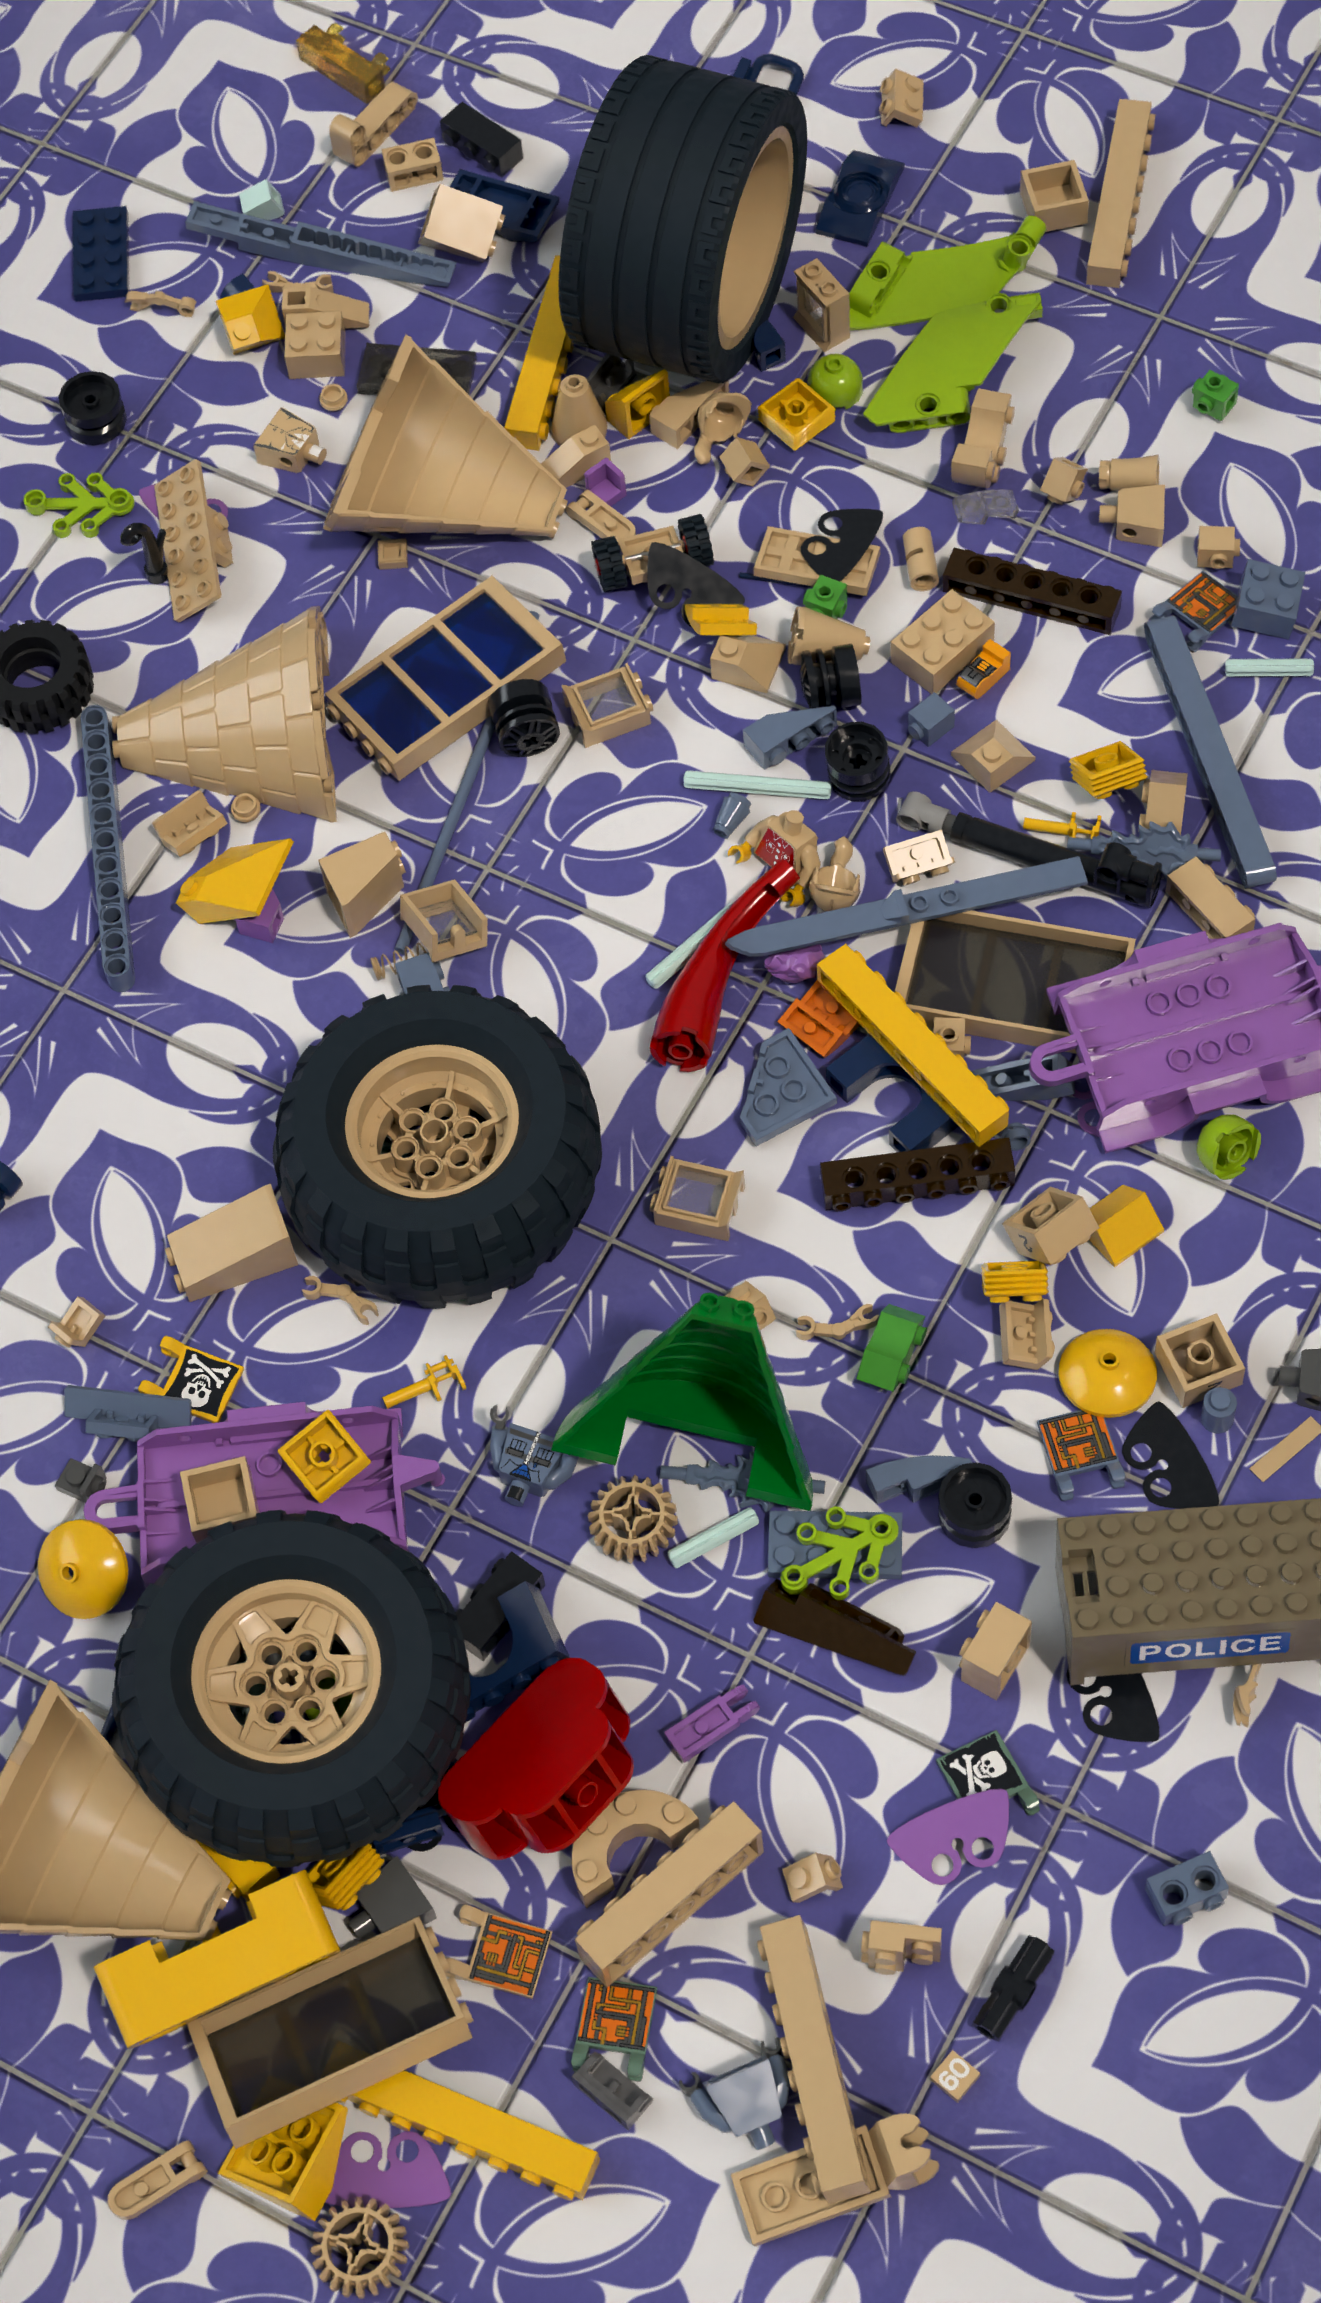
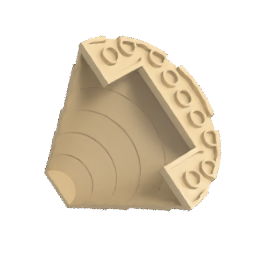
[323,334,568,539]
[112,606,337,823]
[0,1680,232,1941]

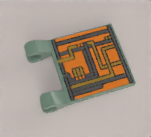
[571,1977,657,2082]

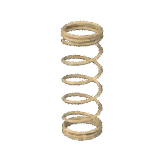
[370,942,427,981]

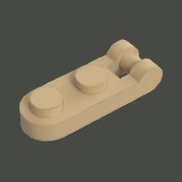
[565,490,636,542]
[108,2140,207,2220]

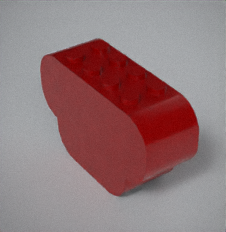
[438,1658,634,1860]

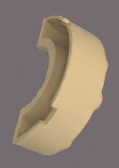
[951,388,1015,489]
[572,1790,700,1908]

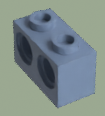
[1145,1851,1229,1926]

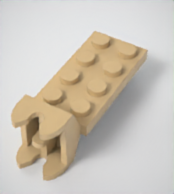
[730,2113,939,2247]

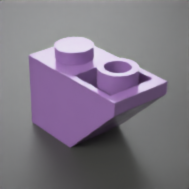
[234,888,284,943]

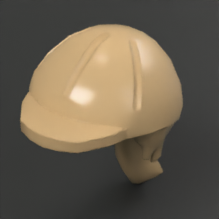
[694,392,752,465]
[809,836,861,911]

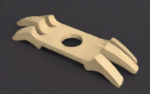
[1233,1664,1261,1727]

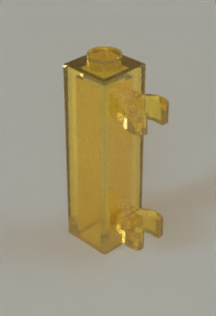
[296,22,390,104]

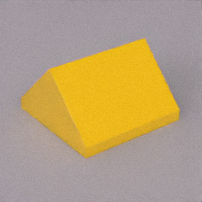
[1089,1185,1164,1268]

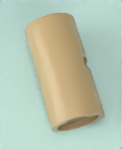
[902,527,939,591]

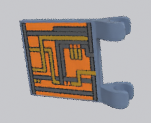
[1151,571,1237,652]
[1037,1410,1125,1501]

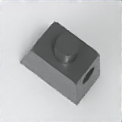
[1278,1349,1321,1411]
[348,1856,437,1939]

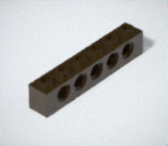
[943,547,1122,635]
[820,1137,1015,1211]

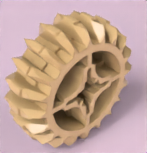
[588,1474,678,1564]
[311,2197,409,2299]

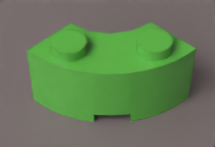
[856,1304,927,1392]

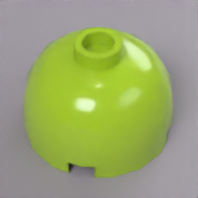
[807,354,863,411]
[1197,1114,1261,1180]

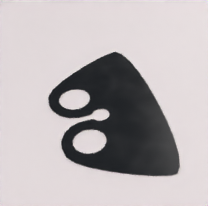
[800,509,883,581]
[647,542,745,627]
[1122,1401,1219,1509]
[1066,1668,1159,1742]

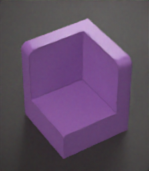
[584,457,627,506]

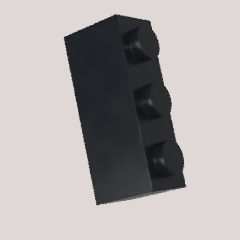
[440,102,524,178]
[455,1551,545,1661]

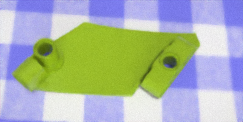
[849,215,1046,330]
[863,292,1043,433]

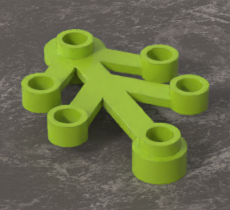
[23,473,135,538]
[781,1506,899,1600]

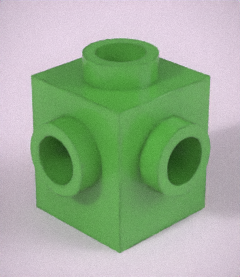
[1192,370,1239,421]
[803,574,847,619]

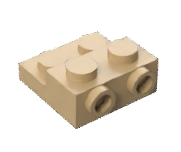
[861,1920,942,1975]

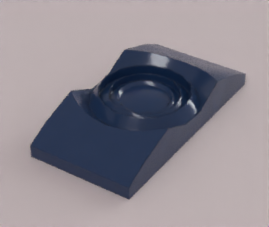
[816,150,905,247]
[450,169,560,242]

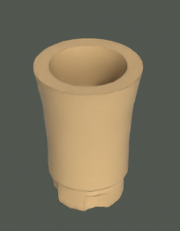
[1099,454,1159,491]

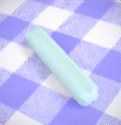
[1225,658,1314,677]
[667,1507,759,1568]

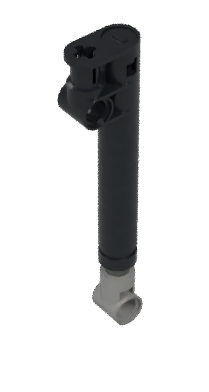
[896,791,1162,908]

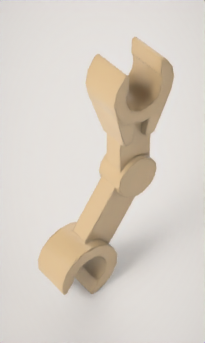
[262,271,334,293]
[125,291,196,317]
[302,1276,379,1325]
[796,1304,879,1340]

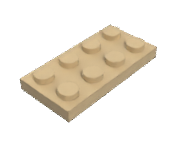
[754,526,880,596]

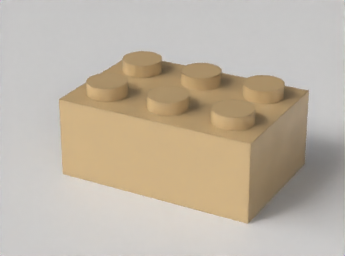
[891,589,995,694]

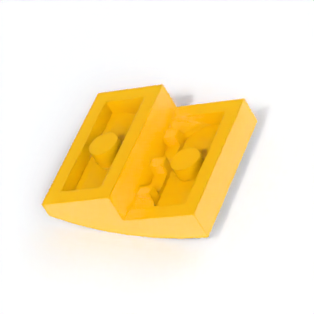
[685,604,757,635]

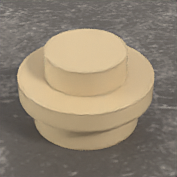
[319,384,348,411]
[231,793,261,822]

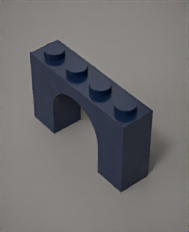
[826,1034,958,1152]
[465,1581,570,1722]

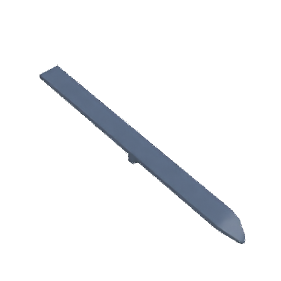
[725,856,1088,957]

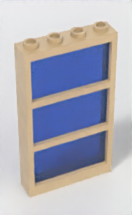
[325,576,566,781]

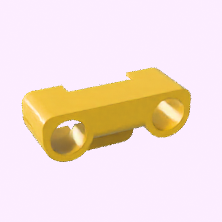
[93,1870,341,2049]

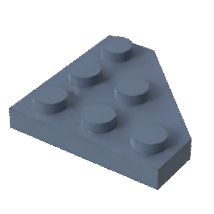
[740,1028,837,1147]

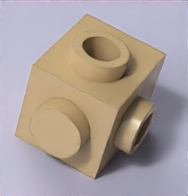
[719,437,770,487]
[1040,457,1088,505]
[1197,526,1240,569]
[933,1017,971,1059]

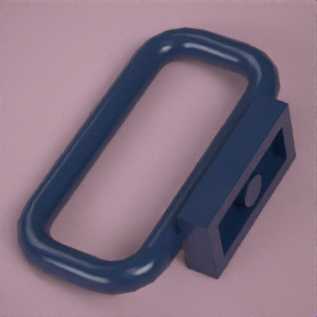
[733,54,804,95]
[373,1758,457,1855]

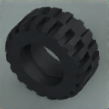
[0,620,94,734]

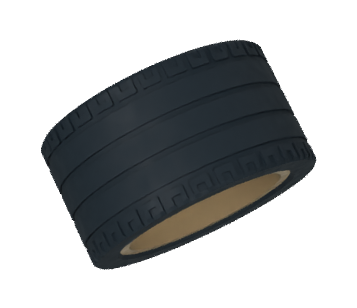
[559,55,807,384]

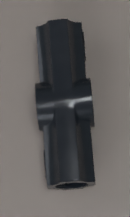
[973,1935,1054,2042]

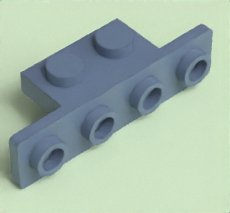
[64,1385,192,1442]

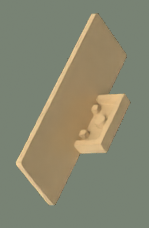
[154,459,233,623]

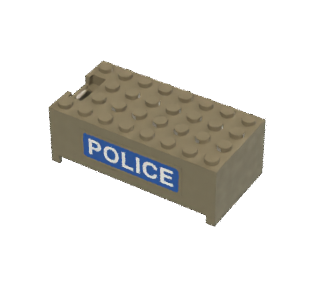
[1055,1498,1321,1685]

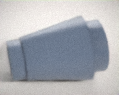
[713,792,751,839]

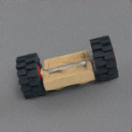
[591,514,714,592]

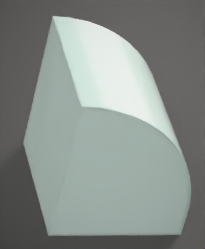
[239,179,285,220]

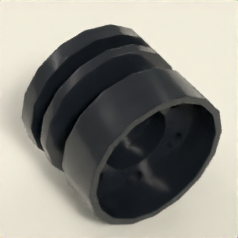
[800,643,862,709]
[488,679,560,757]
[825,722,891,801]

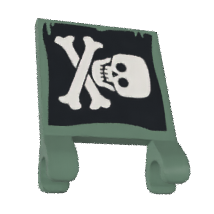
[936,1730,1040,1840]

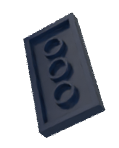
[73,206,129,302]

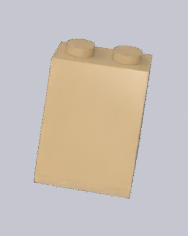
[418,184,505,262]
[318,831,406,938]

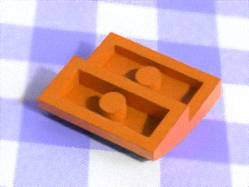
[777,980,860,1058]

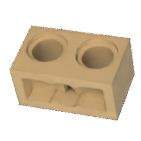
[381,138,444,192]

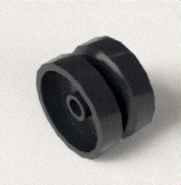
[58,371,127,445]
[938,1462,1012,1548]

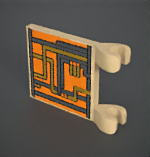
[445,1905,552,2000]

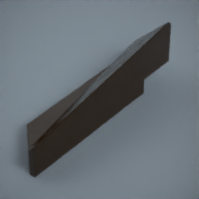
[754,1579,916,1676]

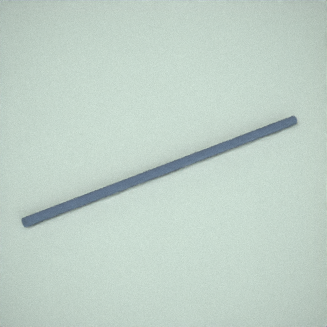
[394,611,540,955]

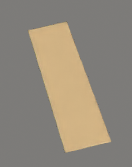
[1249,1416,1321,1482]

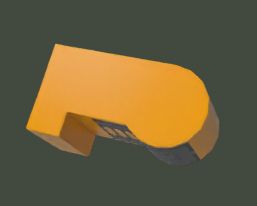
[956,639,1011,699]

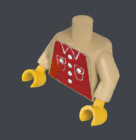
[728,810,821,907]

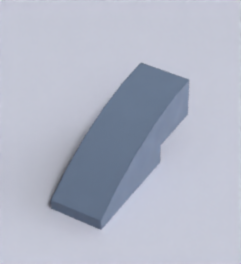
[866,1455,972,1505]

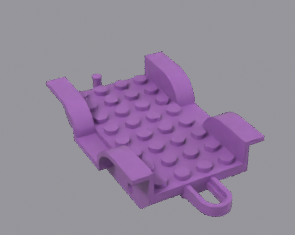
[1029,923,1321,1154]
[84,1402,445,1587]

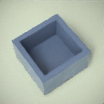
[1231,559,1306,640]

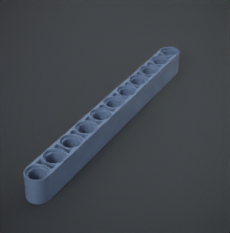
[1144,615,1277,889]
[81,705,135,992]

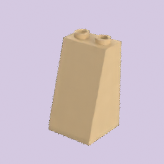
[165,1184,298,1302]

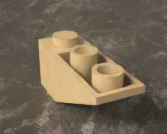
[282,287,370,328]

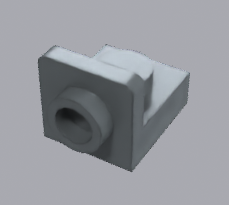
[55,1458,107,1503]

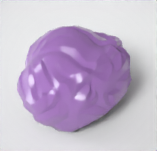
[764,944,825,983]

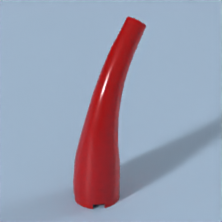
[650,858,800,1072]

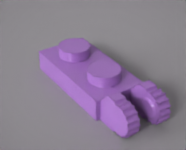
[664,1684,761,1763]

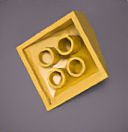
[176,838,294,924]
[218,2077,348,2222]

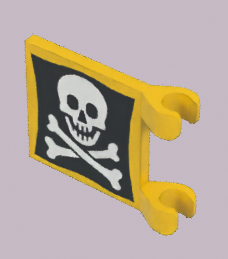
[138,1336,244,1423]

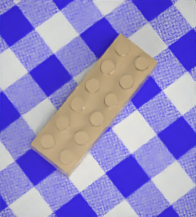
[575,1801,764,1987]

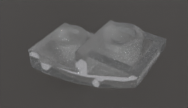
[952,489,1019,525]

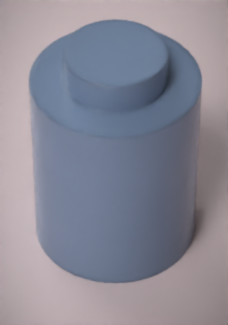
[1201,1387,1237,1434]

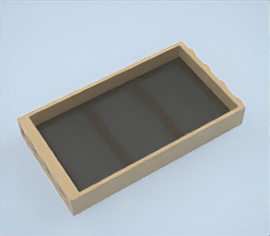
[895,910,1136,1054]
[186,1917,473,2149]

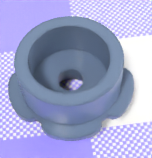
[1001,1122,1031,1151]

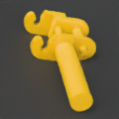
[1023,812,1102,839]
[382,1355,467,1409]

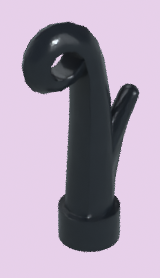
[120,523,168,585]

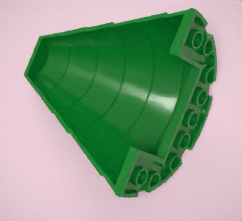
[551,1293,813,1511]

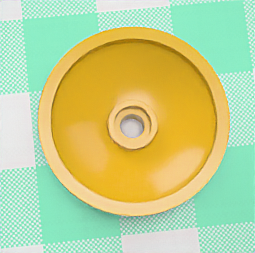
[1058,1329,1157,1418]
[38,1519,128,1619]

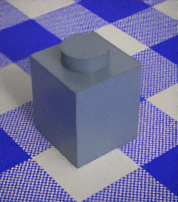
[908,692,955,747]

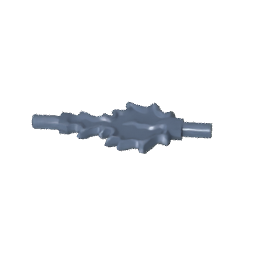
[1067,821,1221,881]
[660,1451,825,1512]

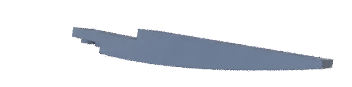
[186,201,456,287]

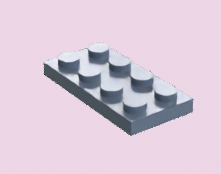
[768,1511,902,1580]

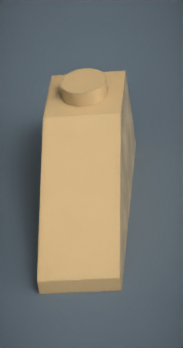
[649,380,729,449]
[541,425,611,488]

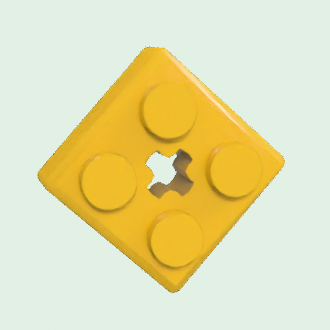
[757,378,836,450]
[1068,741,1148,799]
[981,1261,1049,1303]
[278,1410,371,1503]
[308,1844,385,1910]

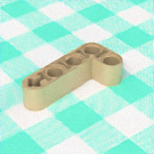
[329,82,418,167]

